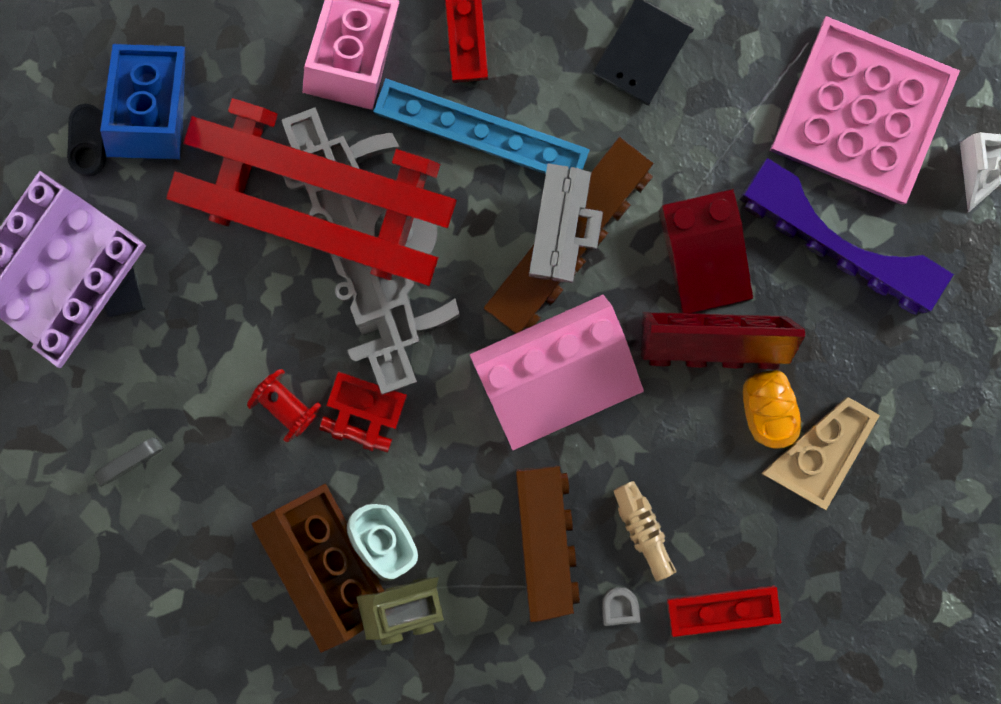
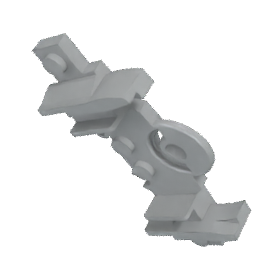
[281,107,460,395]

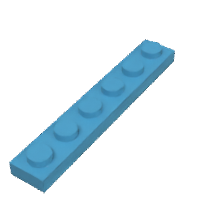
[373,78,590,174]

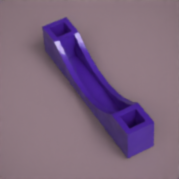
[739,158,954,315]

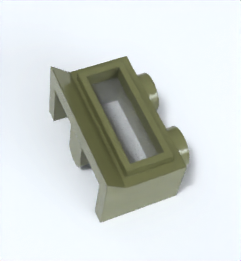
[356,577,444,645]

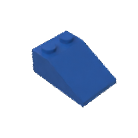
[100,44,186,159]

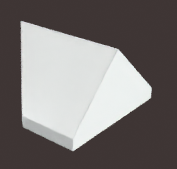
[960,132,1001,213]

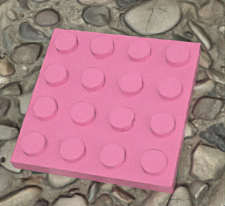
[770,16,960,205]

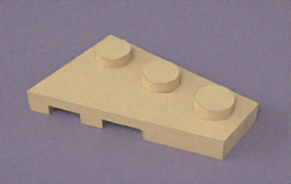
[761,397,880,510]

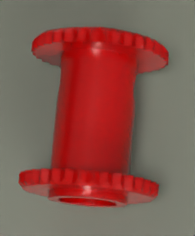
[247,369,321,442]

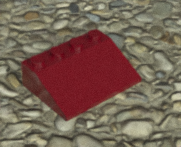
[641,312,805,370]

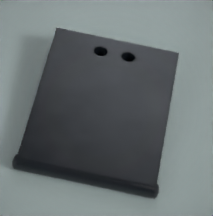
[592,0,694,106]

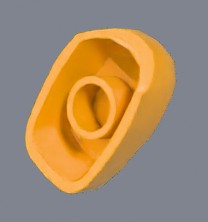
[743,370,801,449]

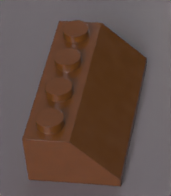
[516,465,580,622]
[251,483,395,653]

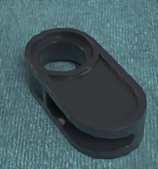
[67,103,106,177]

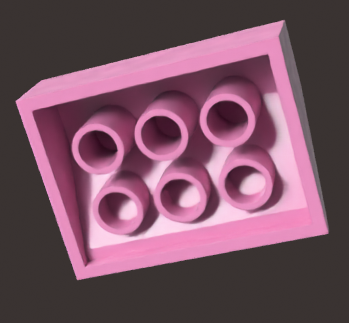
[469,295,644,450]

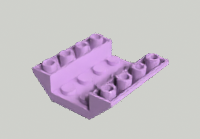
[0,171,146,368]

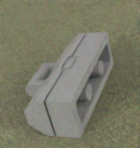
[529,163,603,283]

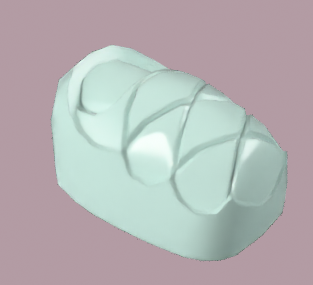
[347,504,418,581]

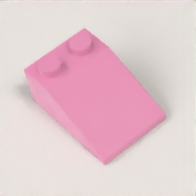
[302,0,399,110]

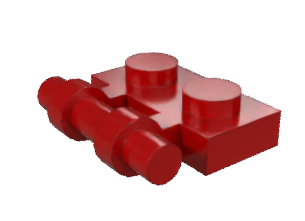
[319,372,407,453]

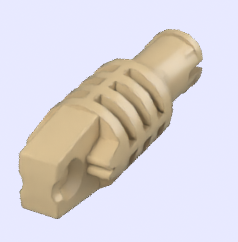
[614,481,677,582]

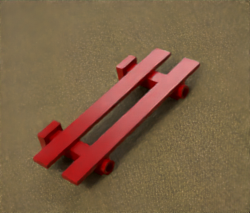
[166,98,457,286]

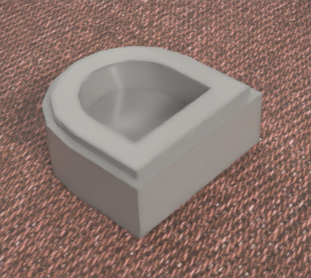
[602,587,640,626]

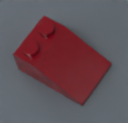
[658,189,754,313]

